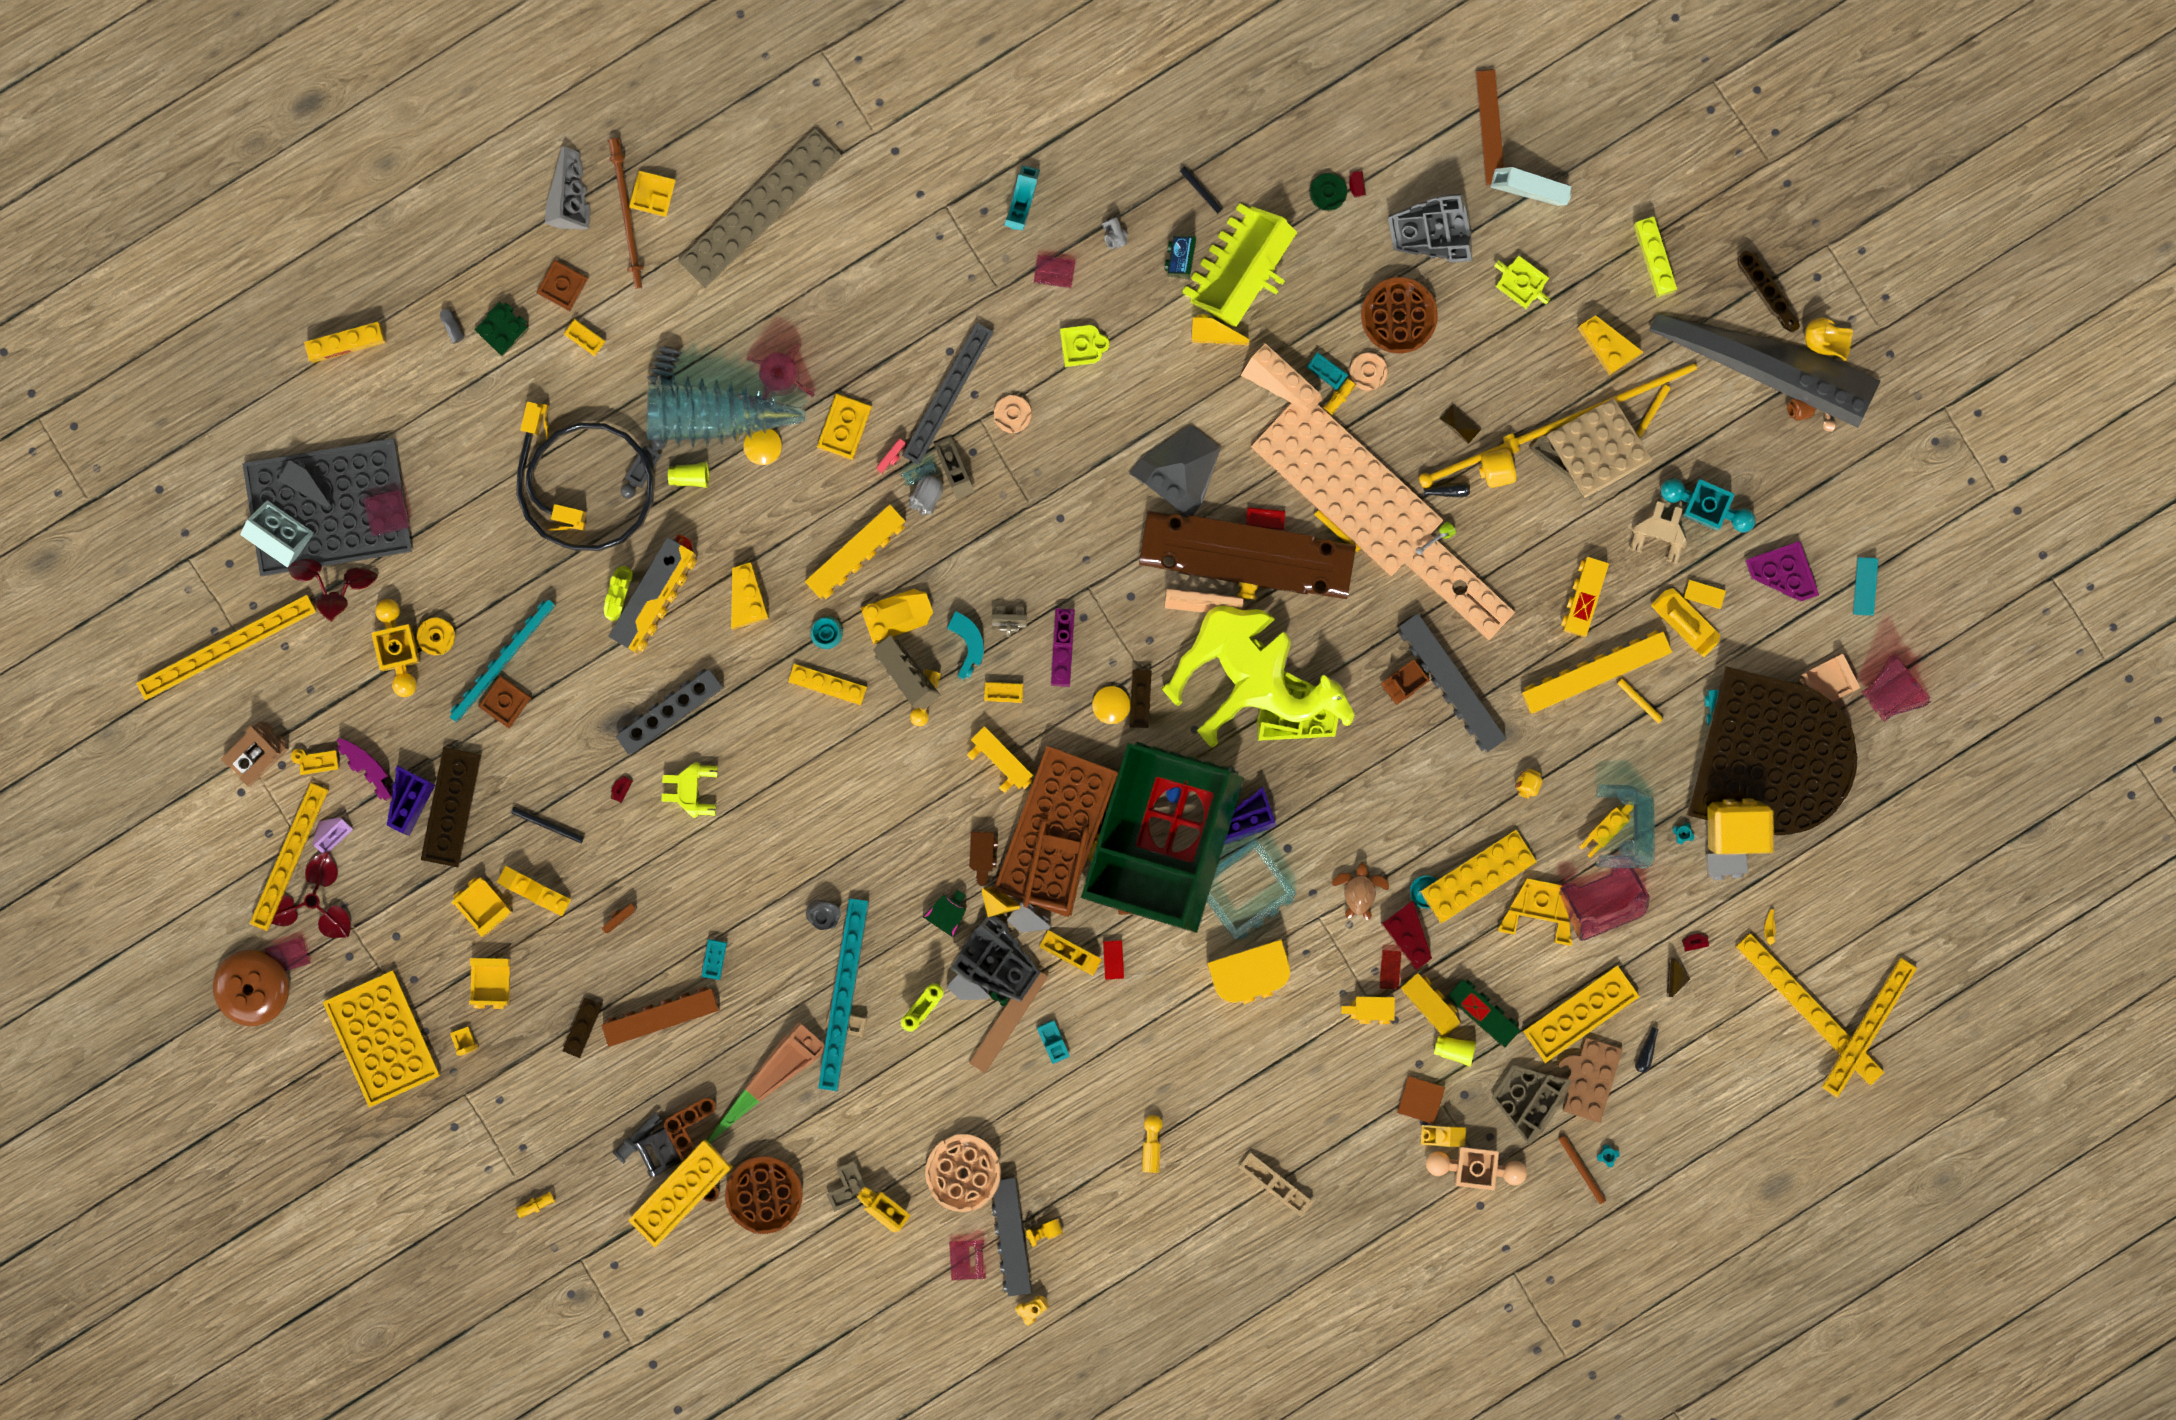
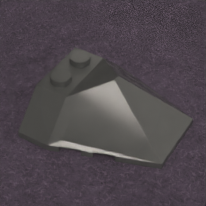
[1388,194,1472,262]
[1129,425,1221,517]
[950,915,1040,1002]

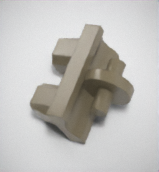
[992,606,1027,637]

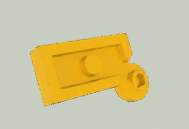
[291,749,340,775]

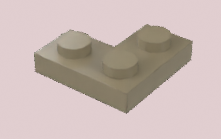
[827,1161,866,1212]

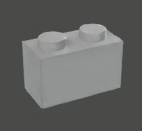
[1705,853,1748,881]

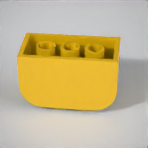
[1207,940,1290,1004]

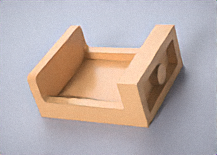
[1799,654,1860,702]

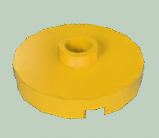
[417,617,456,656]

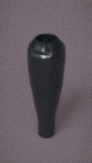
[1424,482,1470,497]
[1635,1027,1659,1073]

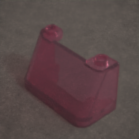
[1559,860,1650,941]

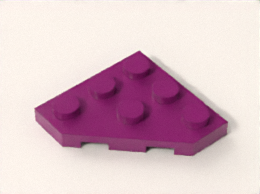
[1745,541,1819,602]

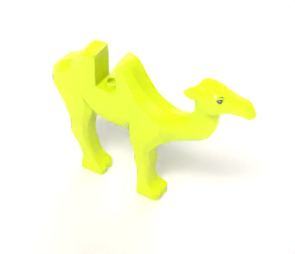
[1161,605,1355,748]

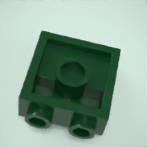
[474,302,529,357]

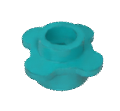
[1673,823,1695,845]
[1597,1144,1620,1167]

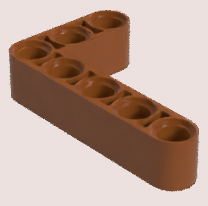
[664,1098,720,1202]

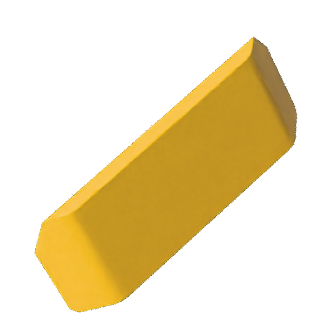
[1651,588,1721,657]

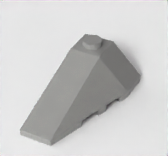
[545,146,590,230]

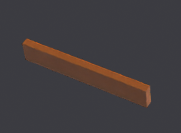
[1476,70,1504,186]

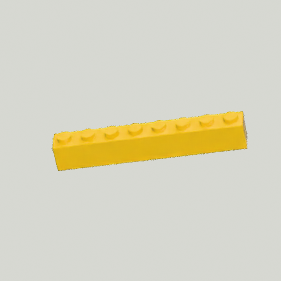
[1521,630,1672,715]

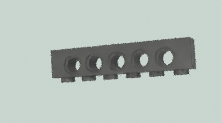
[615,669,724,756]

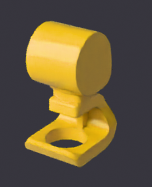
[1025,1218,1064,1247]

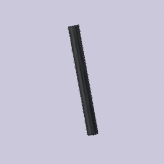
[511,807,584,844]

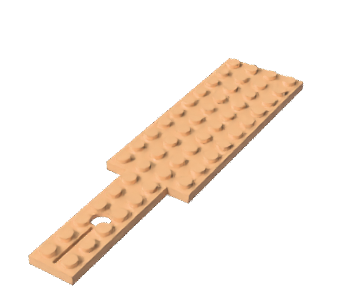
[1251,403,1515,641]

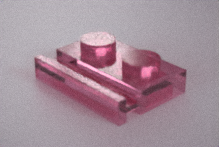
[1034,255,1076,289]
[265,937,311,972]

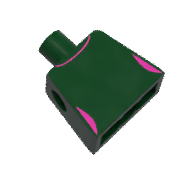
[923,890,966,938]

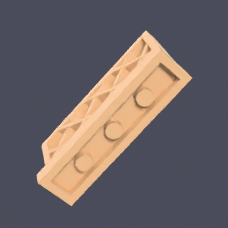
[1165,589,1244,613]

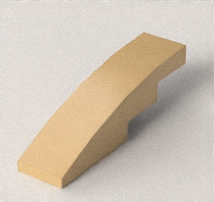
[1239,1153,1314,1217]

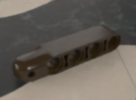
[1737,251,1800,333]

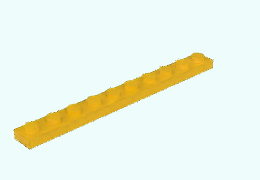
[136,595,317,700]
[1736,933,1884,1086]

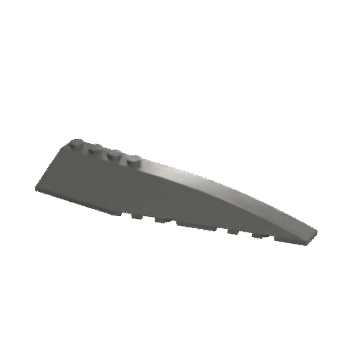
[1650,314,1881,428]

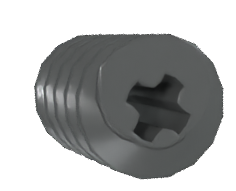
[647,346,682,388]

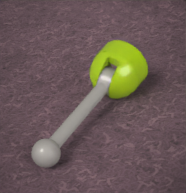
[1416,522,1456,555]

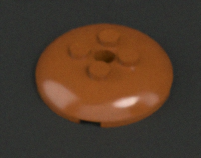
[1361,277,1438,354]
[213,950,289,1026]
[725,1156,803,1234]

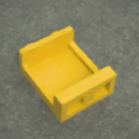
[451,877,512,937]
[469,958,511,1009]

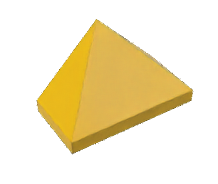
[982,886,1021,917]

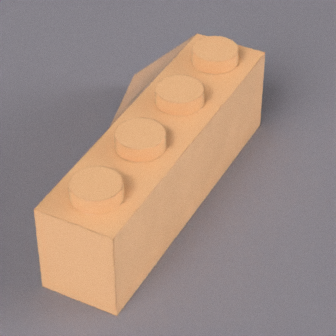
[1241,343,1322,412]

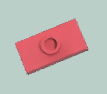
[876,439,906,475]

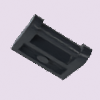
[633,1127,681,1177]

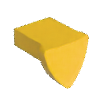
[450,1027,479,1056]

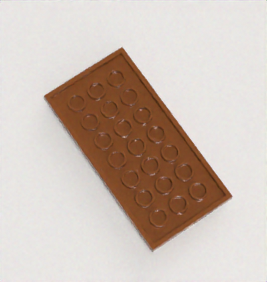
[994,745,1119,917]

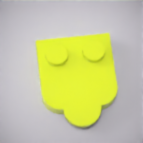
[1059,325,1109,367]

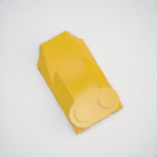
[861,588,933,644]

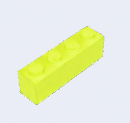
[1633,217,1677,298]

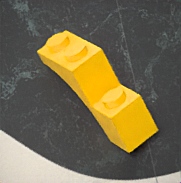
[497,865,571,916]

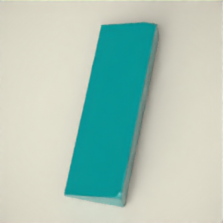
[1853,557,1878,616]

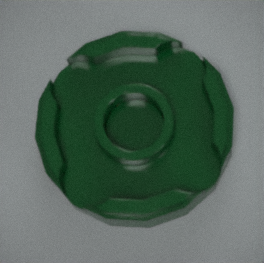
[1309,173,1347,212]

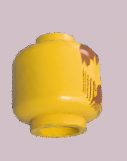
[1515,769,1543,799]

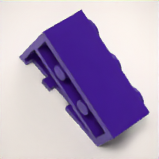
[387,766,435,836]
[1224,787,1276,845]

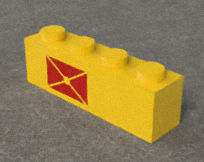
[304,322,386,363]
[1561,557,1609,638]

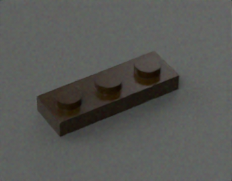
[1130,670,1152,728]
[562,998,603,1058]

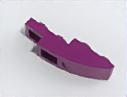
[1051,608,1075,687]
[337,738,393,801]

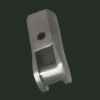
[440,309,465,344]

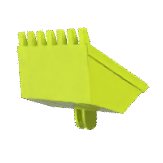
[1182,203,1297,327]

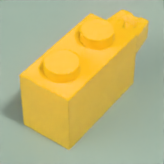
[1341,997,1395,1024]
[856,1187,911,1232]

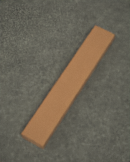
[969,972,1048,1073]

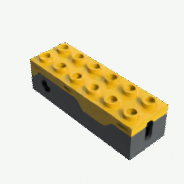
[608,534,698,654]

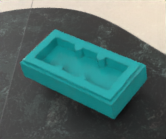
[1306,352,1348,391]
[701,939,727,980]

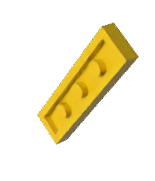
[788,664,867,705]

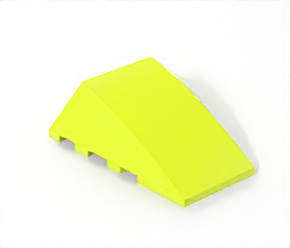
[1257,672,1339,741]

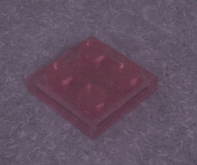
[363,490,410,537]

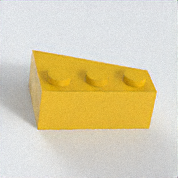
[731,562,769,630]

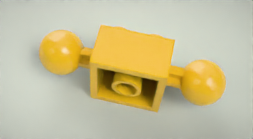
[371,598,420,698]

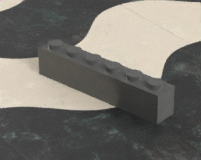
[992,1177,1031,1297]

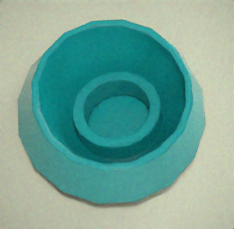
[810,616,843,649]
[1410,875,1438,909]

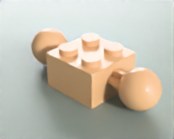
[1426,1147,1527,1190]

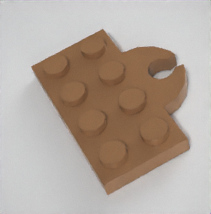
[1555,1038,1623,1123]

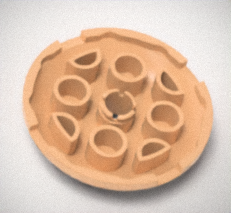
[925,1134,1001,1212]

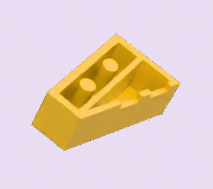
[1577,315,1643,376]
[1401,973,1461,1038]

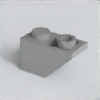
[1007,903,1051,933]
[947,975,990,1000]

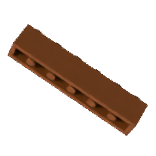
[601,986,720,1047]

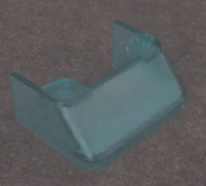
[1596,785,1655,868]

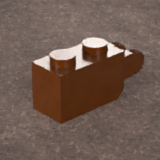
[969,832,998,886]

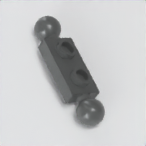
[621,435,666,499]

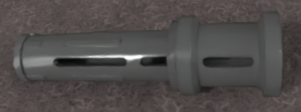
[612,1112,663,1164]

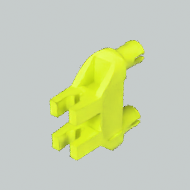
[604,566,633,621]
[661,762,718,818]
[901,984,944,1031]

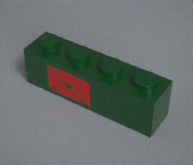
[1446,979,1520,1048]

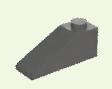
[278,460,333,509]

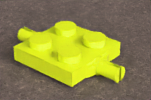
[1494,256,1551,309]

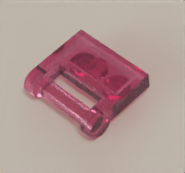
[949,1240,986,1281]

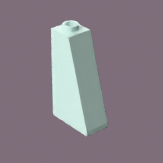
[1491,167,1571,206]

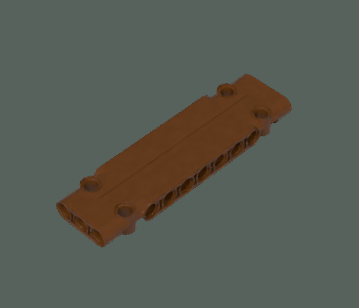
[1139,510,1356,600]

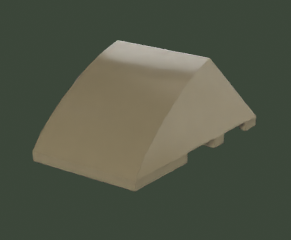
[1492,1066,1571,1145]

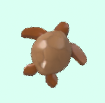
[1332,862,1389,920]

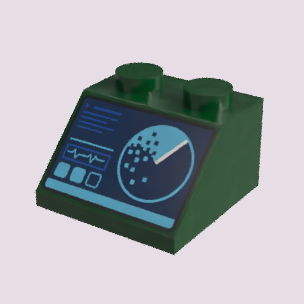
[1164,236,1197,280]

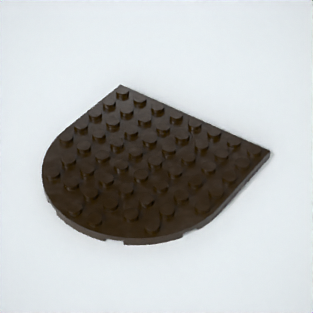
[1687,666,1858,836]

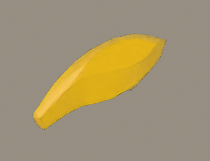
[1764,909,1776,946]

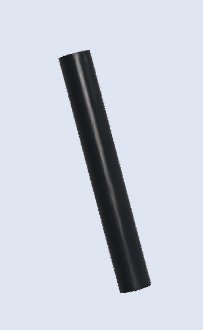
[1180,167,1223,214]

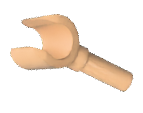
[1823,413,1836,432]

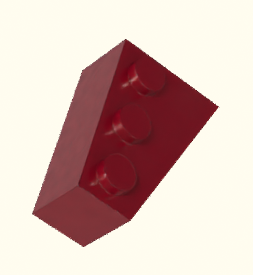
[1381,901,1432,970]

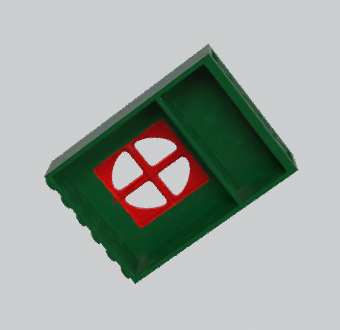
[1081,741,1244,933]

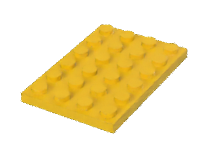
[322,970,440,1108]

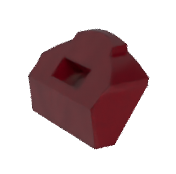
[1349,171,1366,198]
[611,775,633,803]
[1681,933,1709,952]

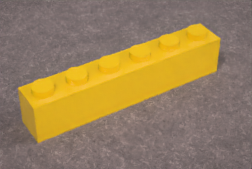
[805,505,906,600]

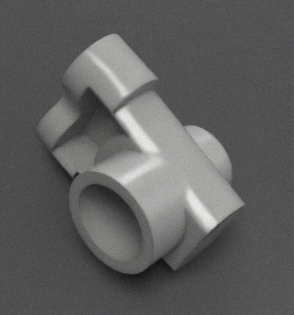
[1102,217,1128,249]

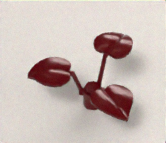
[287,559,378,622]
[271,852,351,938]

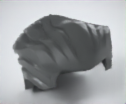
[806,899,841,930]

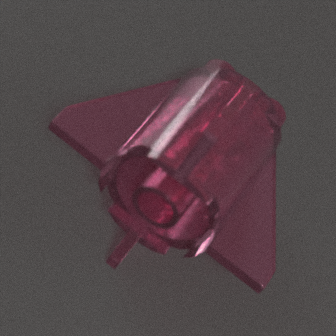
[746,343,815,411]
[1861,652,1931,722]

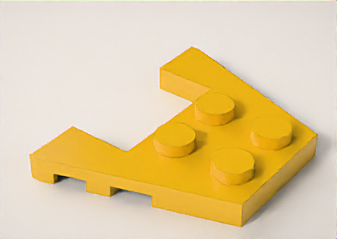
[1498,878,1572,946]

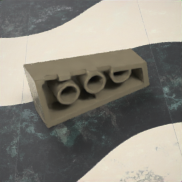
[873,635,941,710]

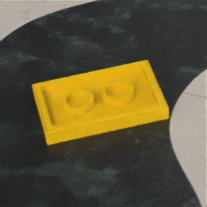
[817,393,872,460]

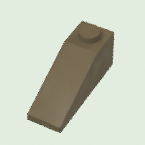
[934,437,974,499]

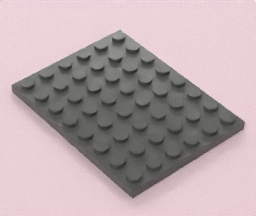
[242,438,412,577]

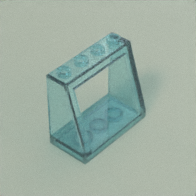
[1207,838,1296,941]

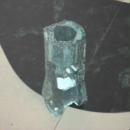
[901,460,937,486]

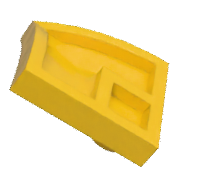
[629,171,676,217]

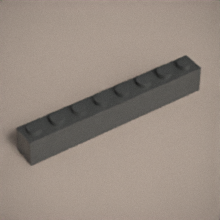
[1398,614,1506,753]

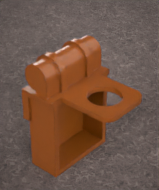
[1381,659,1430,705]

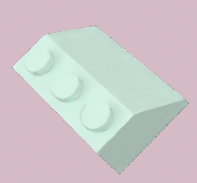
[240,501,314,567]

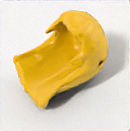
[1804,317,1853,361]

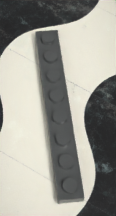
[902,323,994,465]

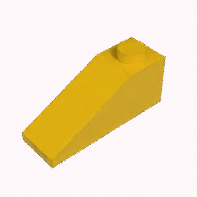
[1191,314,1249,345]
[1039,930,1102,976]

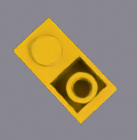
[1421,1125,1466,1147]

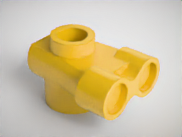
[1015,1295,1049,1326]

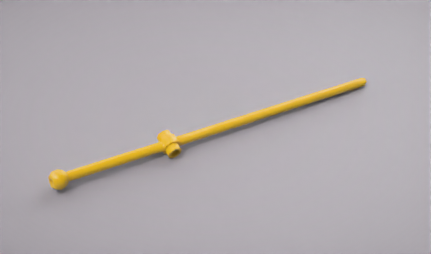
[1418,363,1698,488]

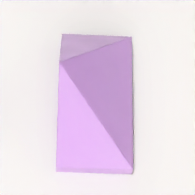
[312,817,353,853]

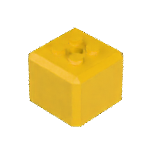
[1708,798,1774,854]

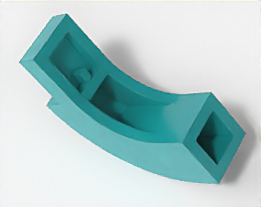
[1004,165,1040,231]
[947,611,984,681]

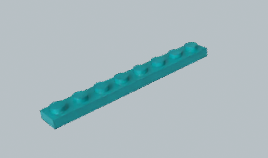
[450,599,556,723]

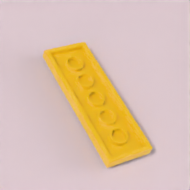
[1420,830,1537,924]
[1523,965,1640,1063]
[628,1140,732,1248]

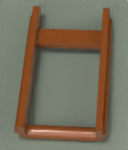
[1023,817,1090,917]

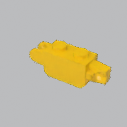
[1579,801,1635,858]

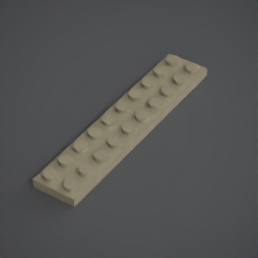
[678,129,842,288]

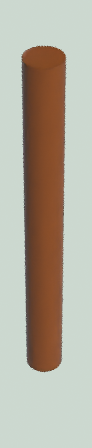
[1558,1135,1606,1204]

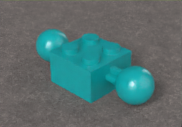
[1661,478,1756,533]

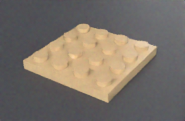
[1547,398,1652,498]

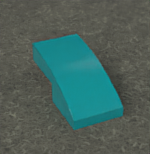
[1036,1019,1070,1064]

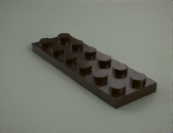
[421,747,482,868]

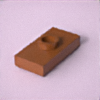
[602,903,637,934]

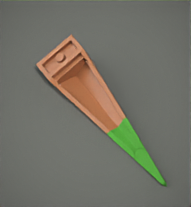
[707,1022,825,1143]

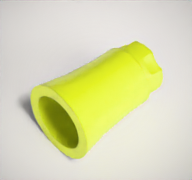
[668,461,709,488]
[1434,1036,1477,1067]

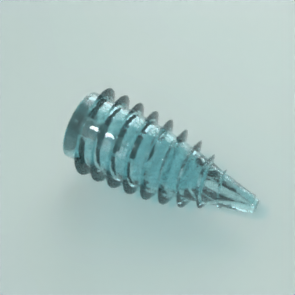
[646,374,805,449]

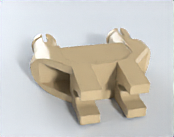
[1629,501,1687,564]

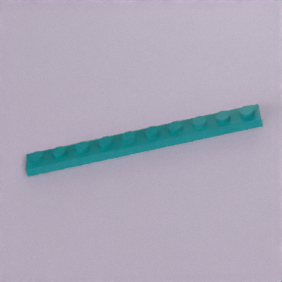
[818,898,869,1092]

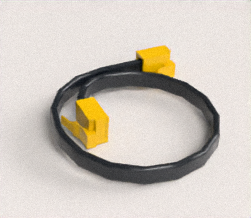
[516,402,655,551]

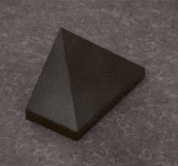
[1440,405,1481,444]
[1667,958,1690,997]

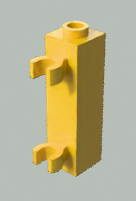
[967,726,1033,793]

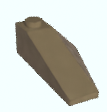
[1530,435,1598,500]

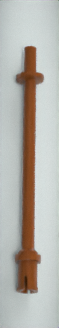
[608,138,644,289]

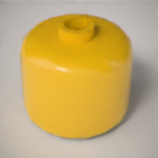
[1479,448,1517,488]

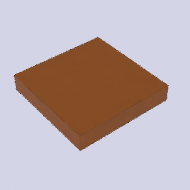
[536,260,588,312]
[478,675,532,729]
[1397,1076,1445,1124]

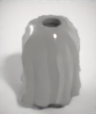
[909,475,943,515]

